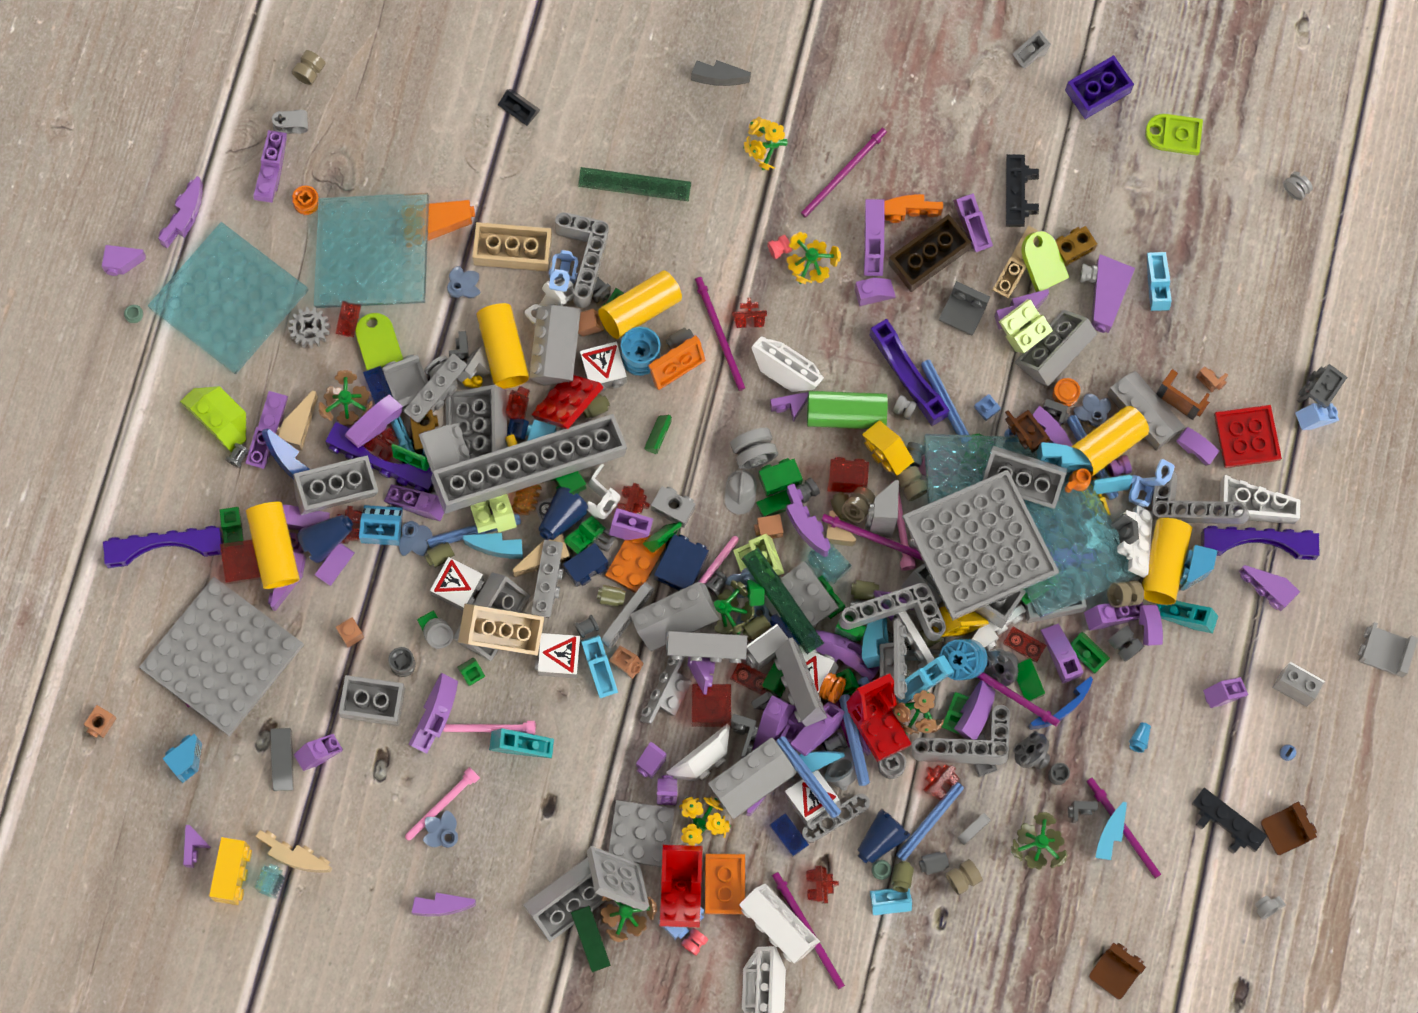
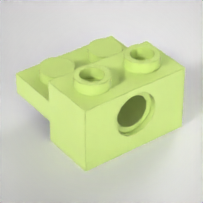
[999,299,1053,353]
[470,494,517,533]
[733,534,784,581]

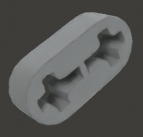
[958,813,991,845]

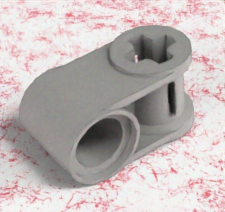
[272,110,308,134]

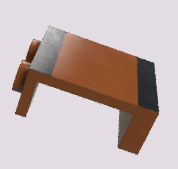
[1156,369,1210,420]

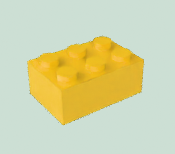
[209,837,252,905]

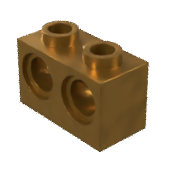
[1055,226,1098,267]
[410,410,439,454]

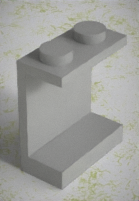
[1358,622,1418,678]

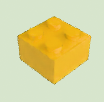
[862,420,914,476]

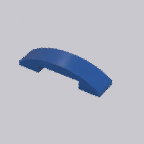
[1028,676,1093,730]

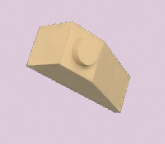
[276,391,318,450]
[513,534,570,577]

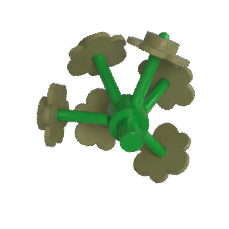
[714,580,755,635]
[1011,812,1068,870]

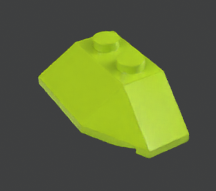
[180,386,246,453]

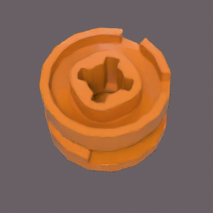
[292,185,320,215]
[1052,378,1081,407]
[819,673,846,704]

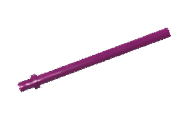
[801,128,887,218]
[695,277,745,391]
[821,514,923,561]
[958,658,1060,727]
[772,872,845,990]

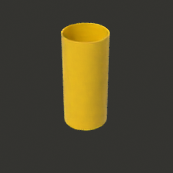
[598,270,682,339]
[476,303,529,389]
[1071,406,1149,477]
[246,502,300,589]
[1142,518,1192,605]

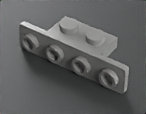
[404,354,467,423]
[531,540,564,618]
[880,620,907,699]
[640,656,692,724]

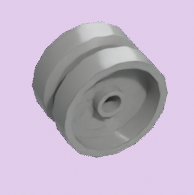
[730,428,778,470]

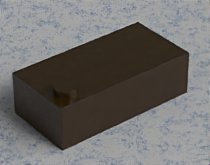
[888,214,972,292]

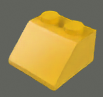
[933,607,989,637]

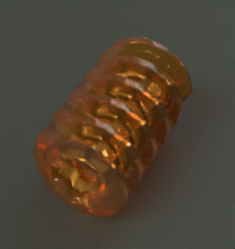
[511,482,544,515]

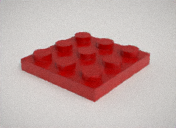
[531,375,604,429]
[1214,405,1282,468]

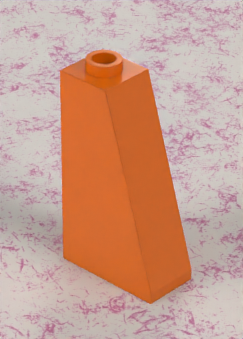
[402,200,475,248]

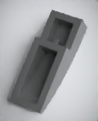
[691,60,751,86]
[271,728,294,791]

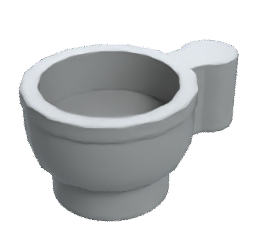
[1255,896,1286,920]

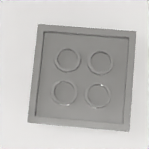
[764,561,839,641]
[609,800,675,867]
[587,846,649,911]

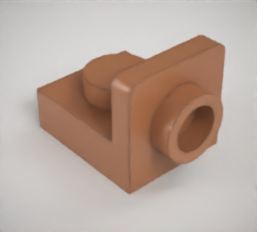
[1196,366,1228,392]
[609,645,644,679]

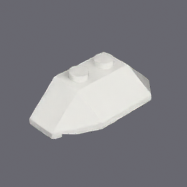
[752,336,824,392]
[666,723,730,781]
[742,946,786,1013]

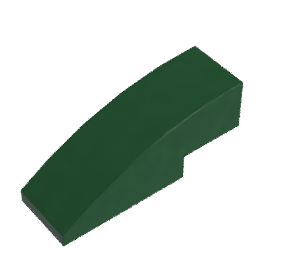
[571,905,611,973]

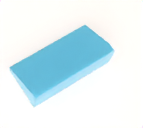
[1091,475,1132,495]
[870,888,912,915]

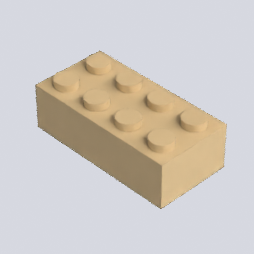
[473,222,552,272]
[458,604,544,655]

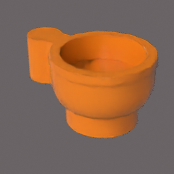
[1064,468,1091,493]

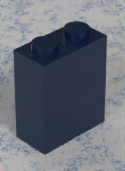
[654,534,709,591]

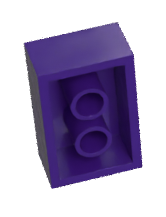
[1065,55,1134,120]

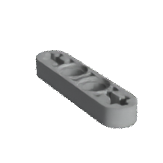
[601,583,654,648]
[802,794,870,843]

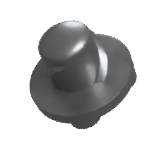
[984,649,1018,686]
[1013,731,1050,769]

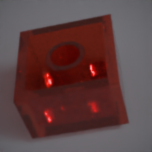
[827,457,869,493]
[220,539,261,584]
[691,684,731,727]

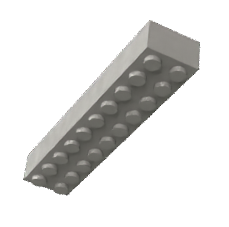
[431,414,627,514]

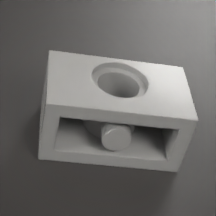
[651,486,696,528]

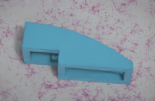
[1147,252,1172,311]
[1037,442,1093,472]
[463,533,523,559]
[862,606,889,668]
[581,635,618,698]
[896,655,954,704]
[792,751,845,772]
[1095,802,1127,860]

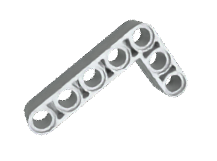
[555,212,609,308]
[1152,465,1249,524]
[839,583,946,641]
[912,705,1010,765]

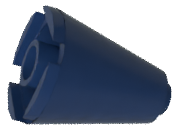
[539,487,588,540]
[297,515,353,563]
[857,808,911,863]

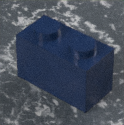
[563,543,609,587]

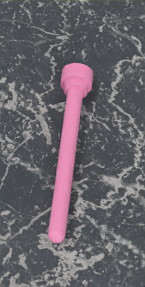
[891,481,916,571]
[698,536,739,584]
[443,721,536,735]
[405,767,480,840]

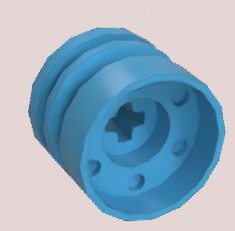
[620,327,661,376]
[939,639,988,680]

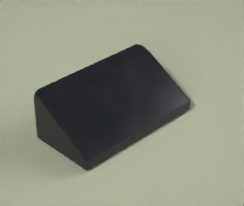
[498,89,540,126]

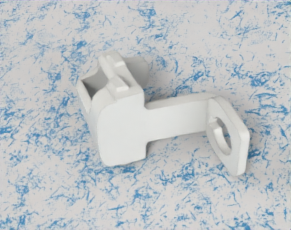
[524,278,574,325]
[587,464,621,519]

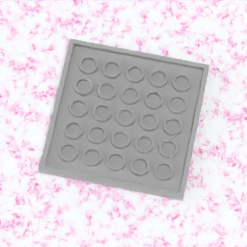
[902,470,1059,620]
[139,577,304,737]

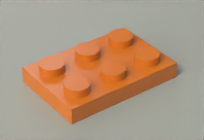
[648,335,706,390]
[605,535,667,593]
[705,854,745,915]

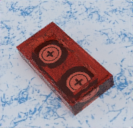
[1003,626,1047,663]
[730,662,768,695]

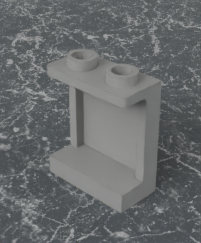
[382,355,428,413]

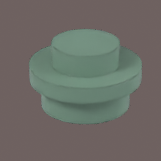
[124,305,143,323]
[872,860,892,880]

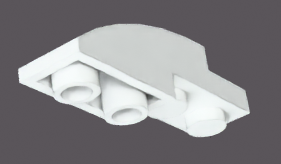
[972,605,1026,652]

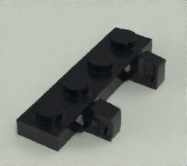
[1006,154,1039,227]
[1192,787,1267,854]

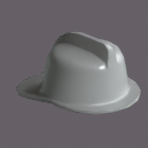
[725,470,757,515]
[825,748,856,791]

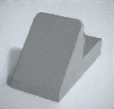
[1013,30,1051,68]
[457,345,490,382]

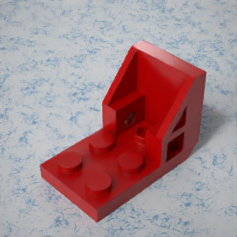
[846,673,911,762]
[660,845,703,928]

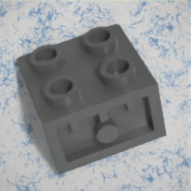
[939,281,990,336]
[1297,364,1348,408]
[730,714,758,760]

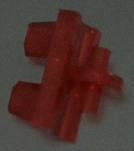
[732,297,767,328]
[335,300,361,337]
[505,386,530,419]
[363,427,397,461]
[617,483,650,514]
[337,506,362,544]
[923,764,959,800]
[806,865,839,904]

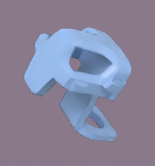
[549,250,578,292]
[1128,459,1175,507]

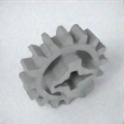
[288,307,330,348]

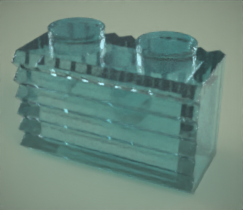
[808,541,852,584]
[254,864,285,899]

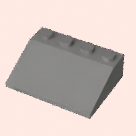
[446,385,507,459]

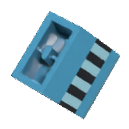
[359,505,403,546]
[1180,545,1218,591]
[163,734,202,783]

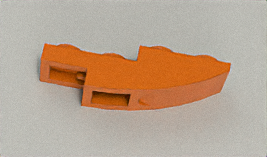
[884,194,943,223]

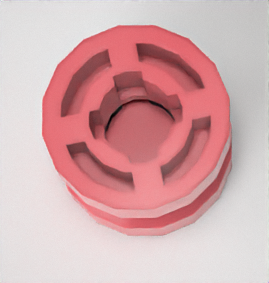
[767,235,792,259]
[681,928,708,956]

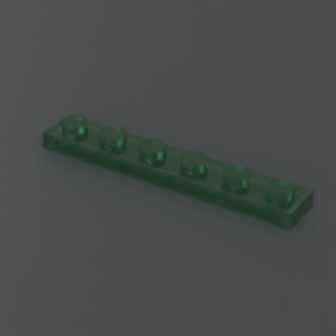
[578,167,691,202]
[741,548,824,655]

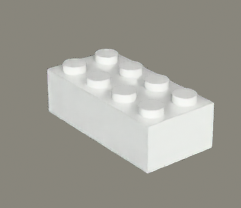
[739,884,820,963]

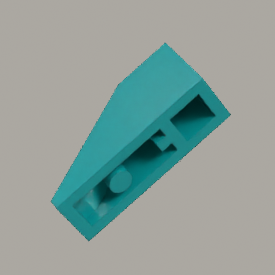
[1156,601,1218,634]
[489,728,554,758]

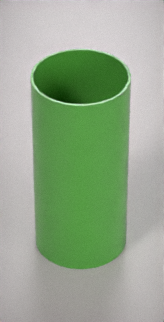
[807,391,888,429]

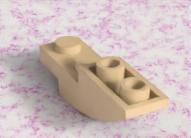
[992,225,1039,299]
[256,830,332,873]

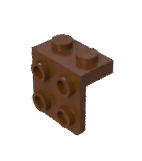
[1005,410,1050,453]
[1261,801,1317,855]
[1089,943,1146,1000]

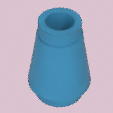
[1129,722,1151,753]

